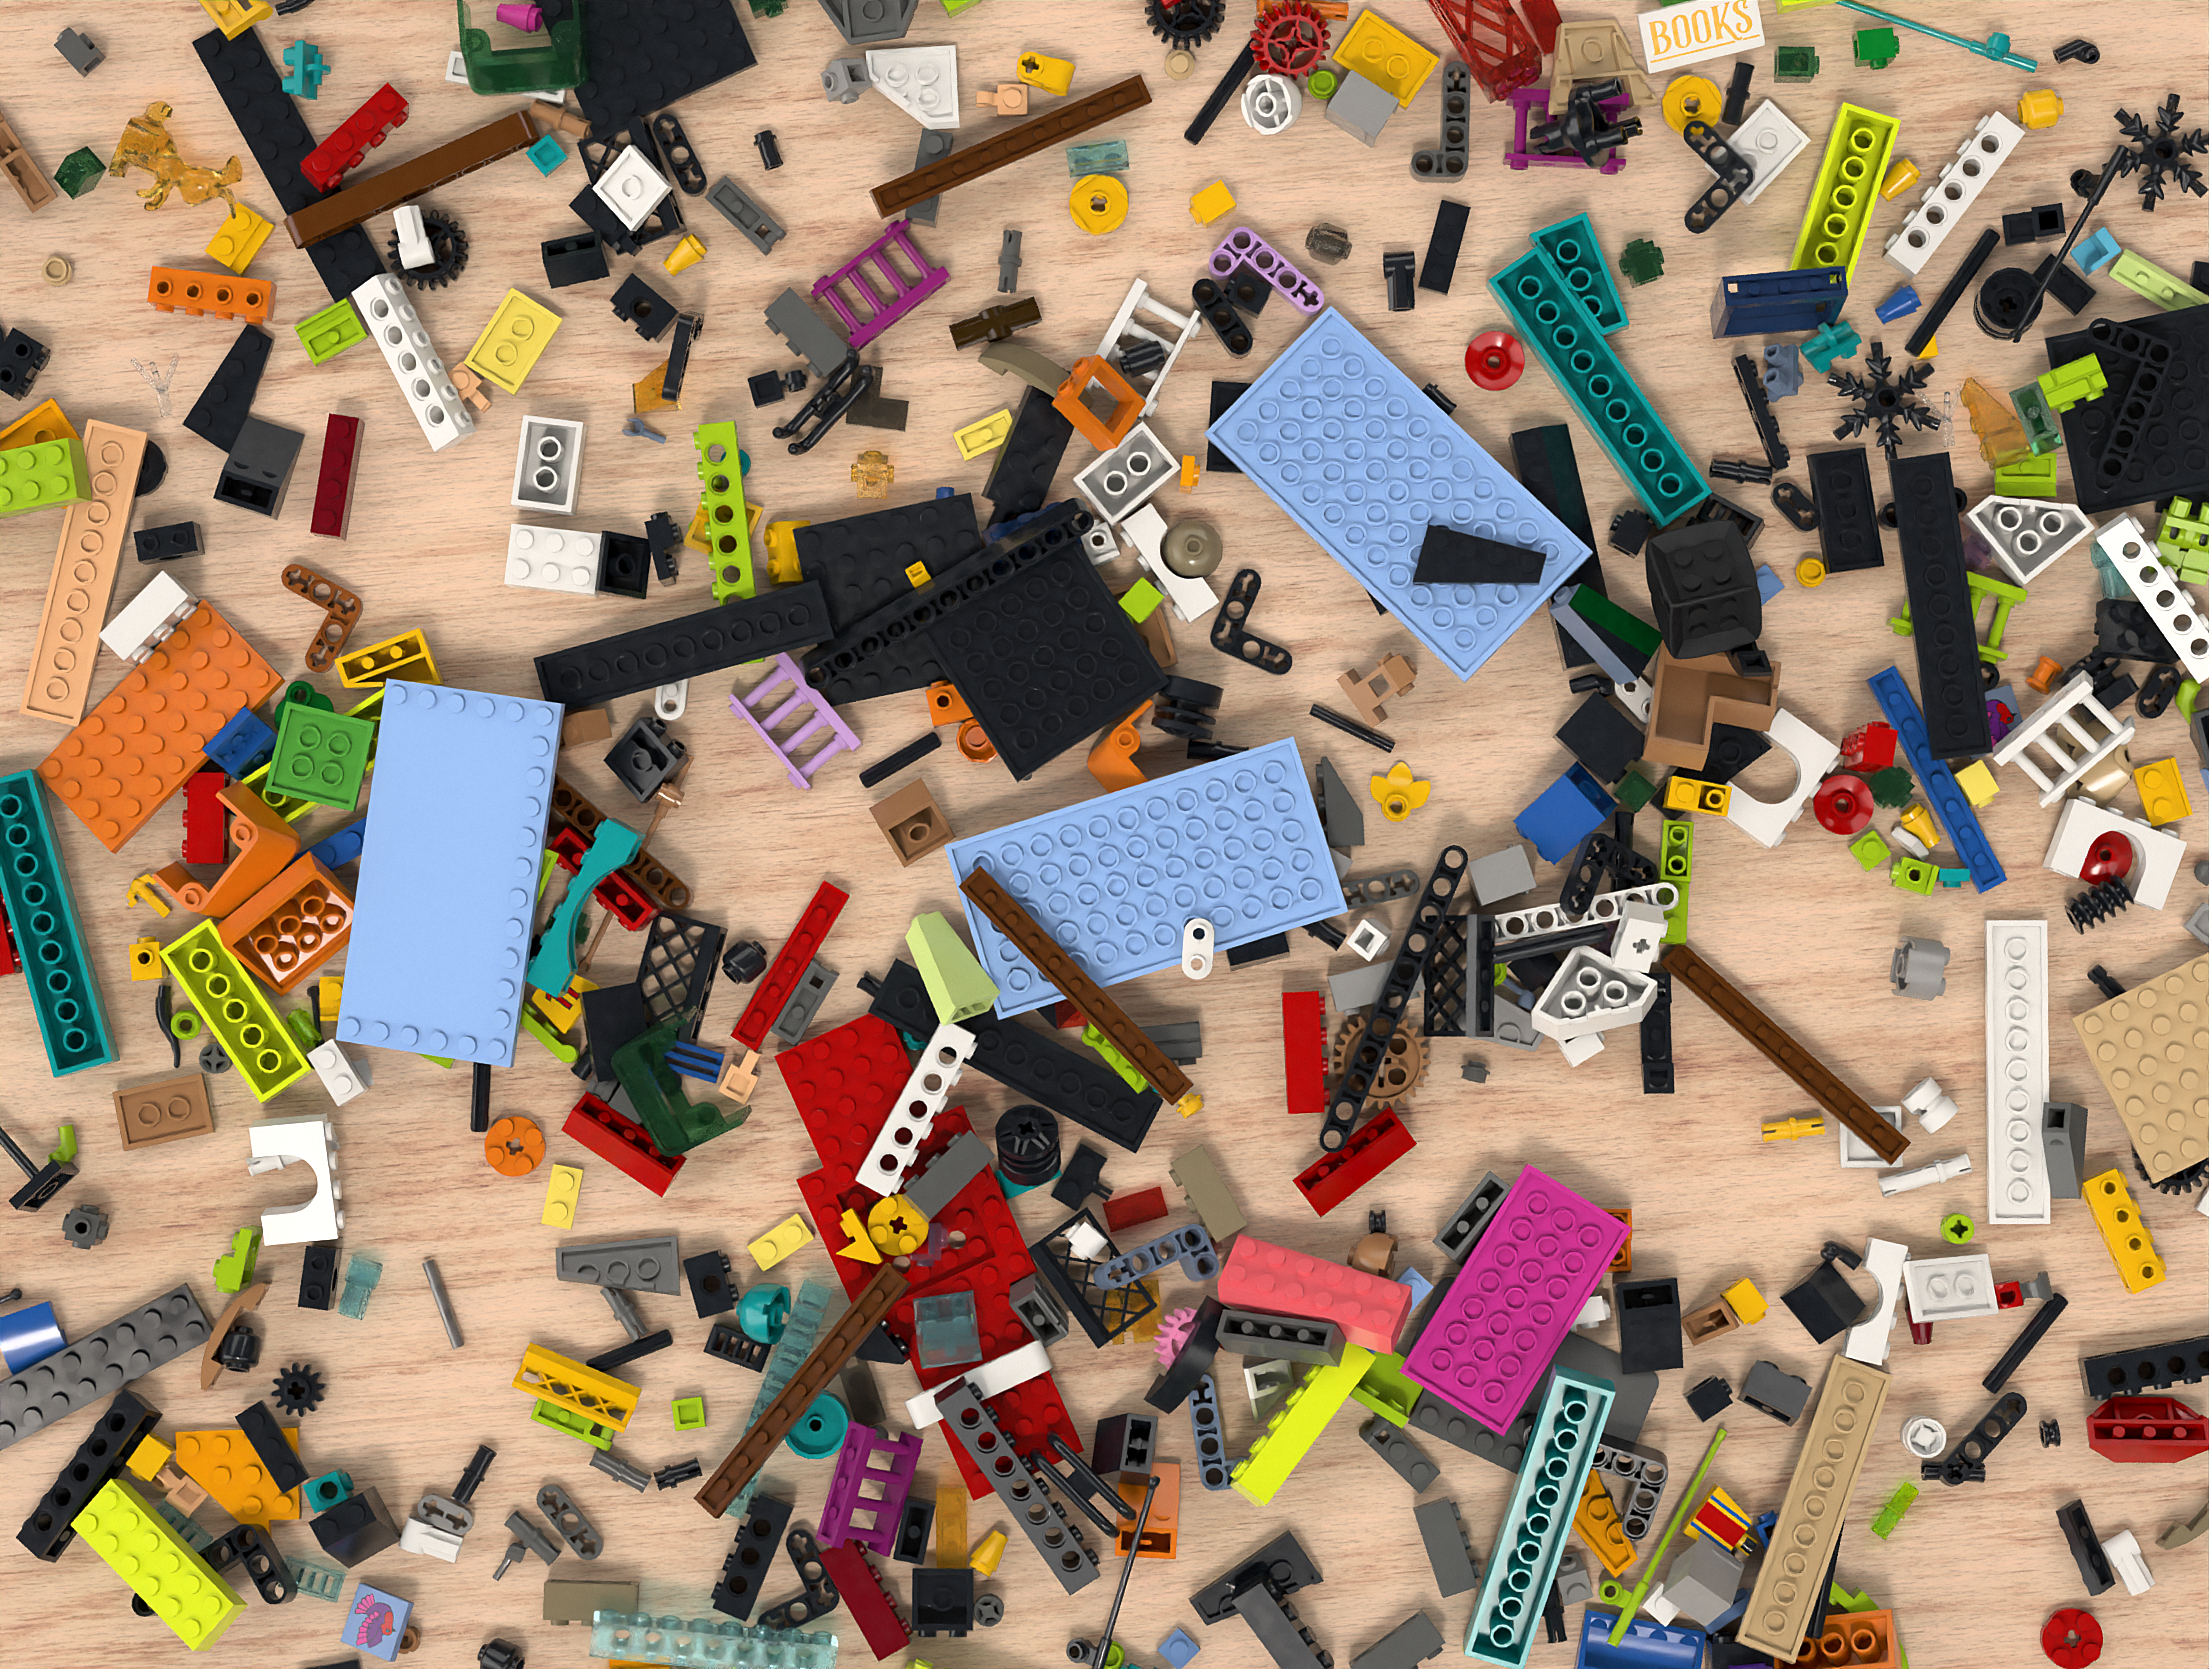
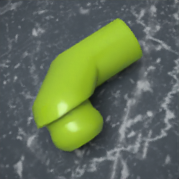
[48,1124,78,1164]

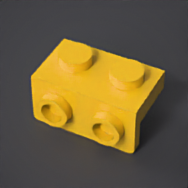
[763,520,811,585]

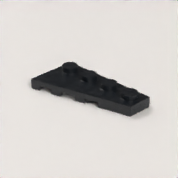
[182,324,275,454]
[1413,524,1547,585]
[1648,722,1773,821]
[1188,1530,1324,1626]

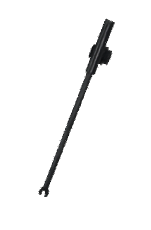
[2008,145,2129,343]
[1066,1476,1160,1669]

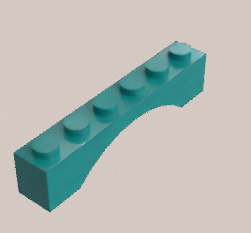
[526,818,646,998]

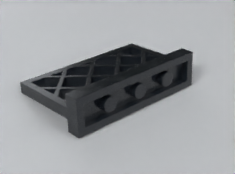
[577,115,687,256]
[636,911,728,1045]
[1424,914,1495,1037]
[1027,1207,1158,1349]

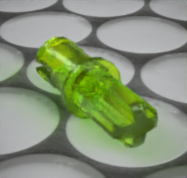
[1870,1482,1919,1540]

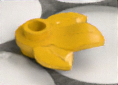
[1370,762,1431,822]

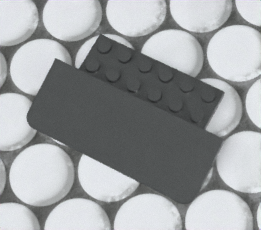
[1407,1277,1659,1475]

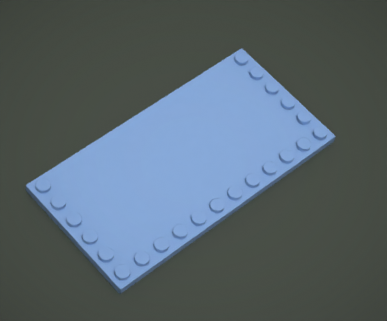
[1204,306,1593,683]
[336,678,565,1068]
[944,736,1348,1020]

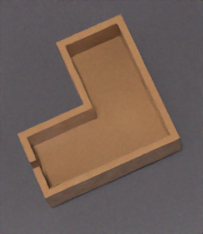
[1642,641,1781,771]

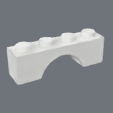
[1119,503,1219,625]
[1841,1237,1911,1365]

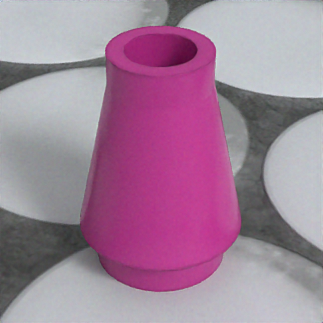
[496,3,543,34]

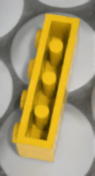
[2082,1167,2167,1295]

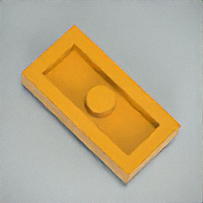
[1179,455,1200,494]

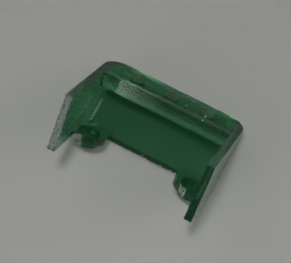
[457,0,590,97]
[611,1005,752,1157]

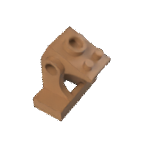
[1336,652,1418,729]

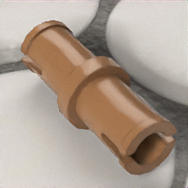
[529,99,592,140]

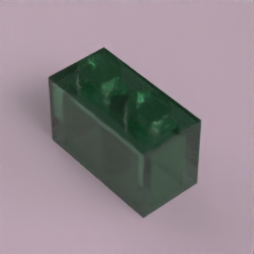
[2009,381,2064,457]

